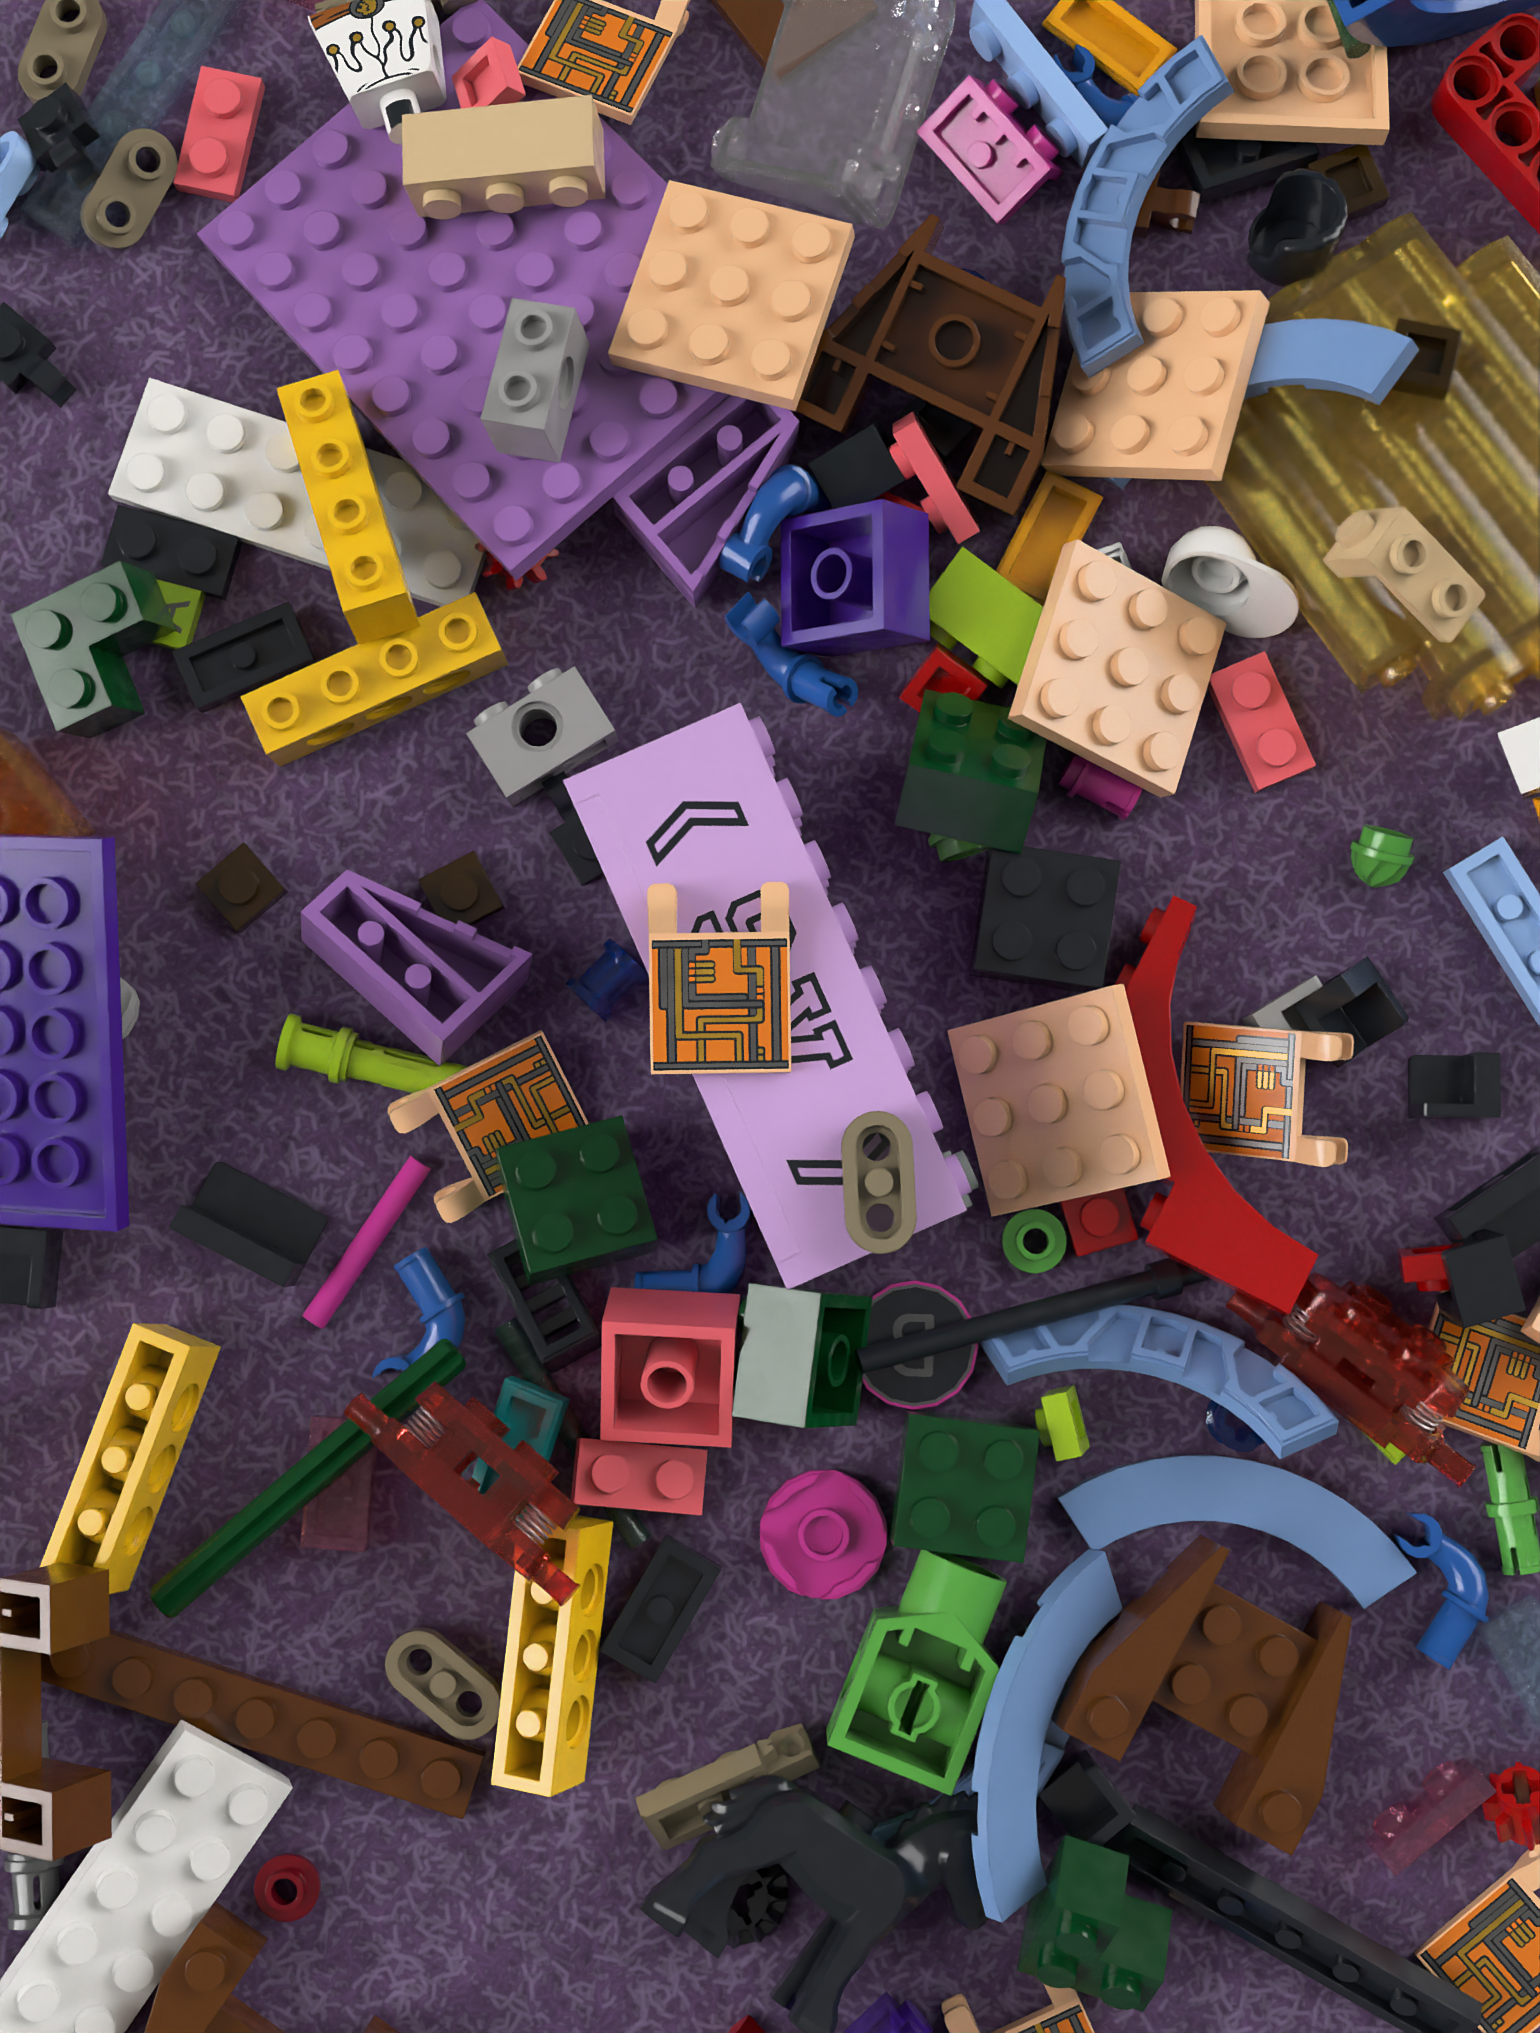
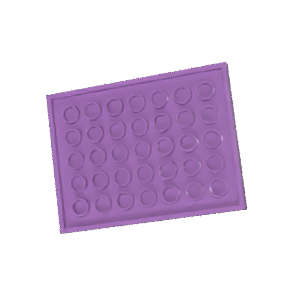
[197,0,729,580]

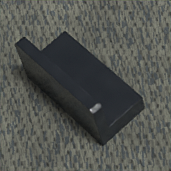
[1434,1146,1540,1259]
[169,1162,328,1287]

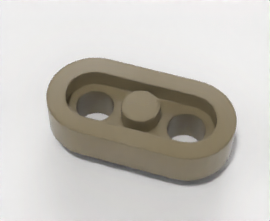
[18,0,107,104]
[80,128,177,250]
[841,1111,917,1254]
[385,1627,501,1740]

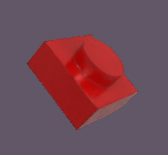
[899,642,989,713]
[1059,1188,1139,1257]
[1397,1243,1463,1292]

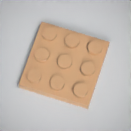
[1195,0,1390,145]
[608,180,855,411]
[1041,290,1270,481]
[1008,539,1227,797]
[947,984,1171,1216]

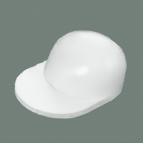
[1161,526,1300,638]

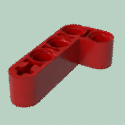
[1431,13,1540,235]

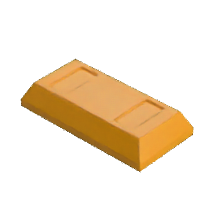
[1042,0,1178,96]
[996,471,1103,607]

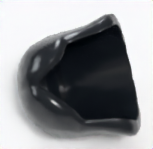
[1247,168,1349,288]

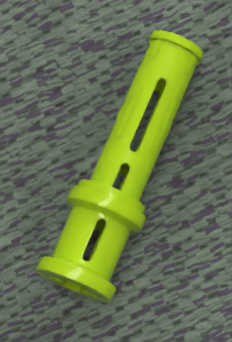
[275,1013,469,1093]

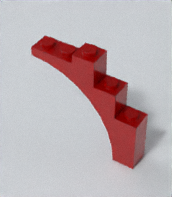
[1115,895,1319,1316]

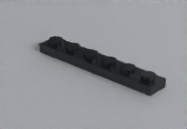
[1104,1803,1482,2033]

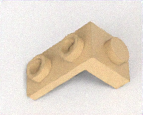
[1322,507,1485,642]

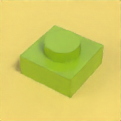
[1035,1384,1090,1462]

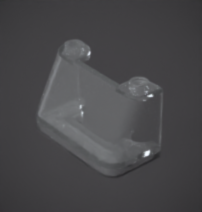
[710,0,956,230]

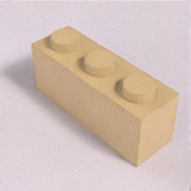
[402,95,606,220]

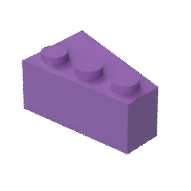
[611,395,799,609]
[301,870,533,1066]

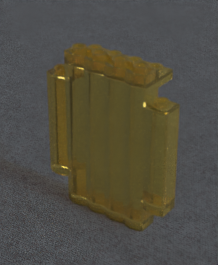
[1205,212,1540,721]

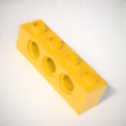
[276,370,420,645]
[240,592,509,767]
[40,1323,221,1594]
[491,1512,613,1797]

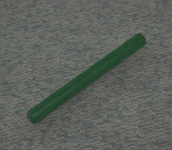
[150,1338,467,1618]

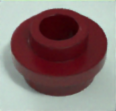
[254,1853,321,1922]

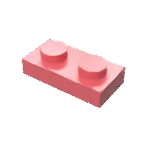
[173,66,265,203]
[888,411,980,544]
[1207,651,1316,793]
[570,1438,708,1516]

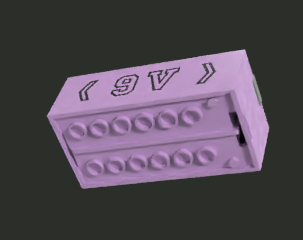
[563,703,979,1290]

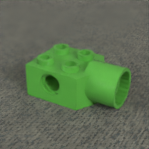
[826,1550,1007,1796]

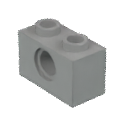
[480,298,590,463]
[466,666,619,807]

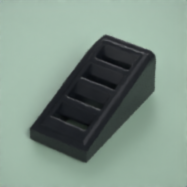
[487,1239,602,1373]

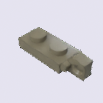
[635,1723,820,1850]

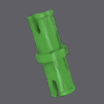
[1480,1442,1540,1575]

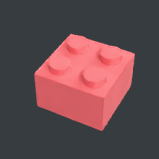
[600,1287,741,1448]

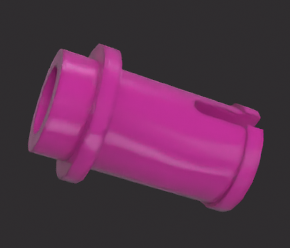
[1057,753,1143,821]

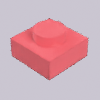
[452,36,526,108]

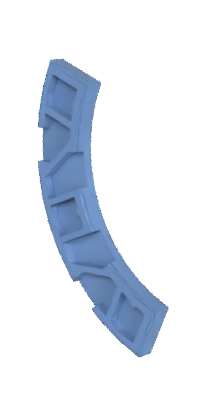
[1062,35,1234,378]
[1101,318,1419,490]
[980,1304,1339,1459]
[1056,1454,1417,1609]
[971,1549,1123,1922]

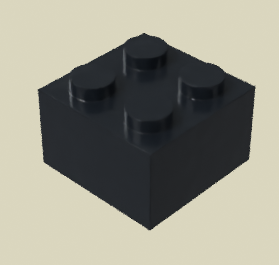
[969,846,1121,993]

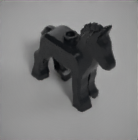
[639,1774,989,2033]

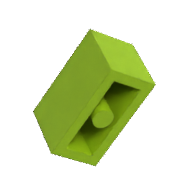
[929,546,1043,689]

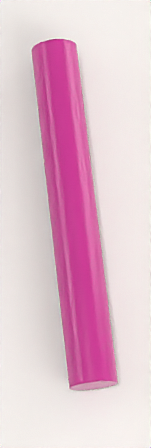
[302,1155,431,1329]

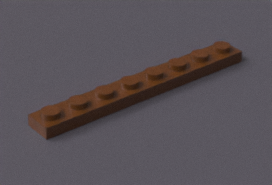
[41,1629,486,1819]

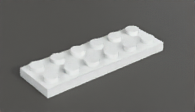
[108,378,486,607]
[0,1720,293,2033]

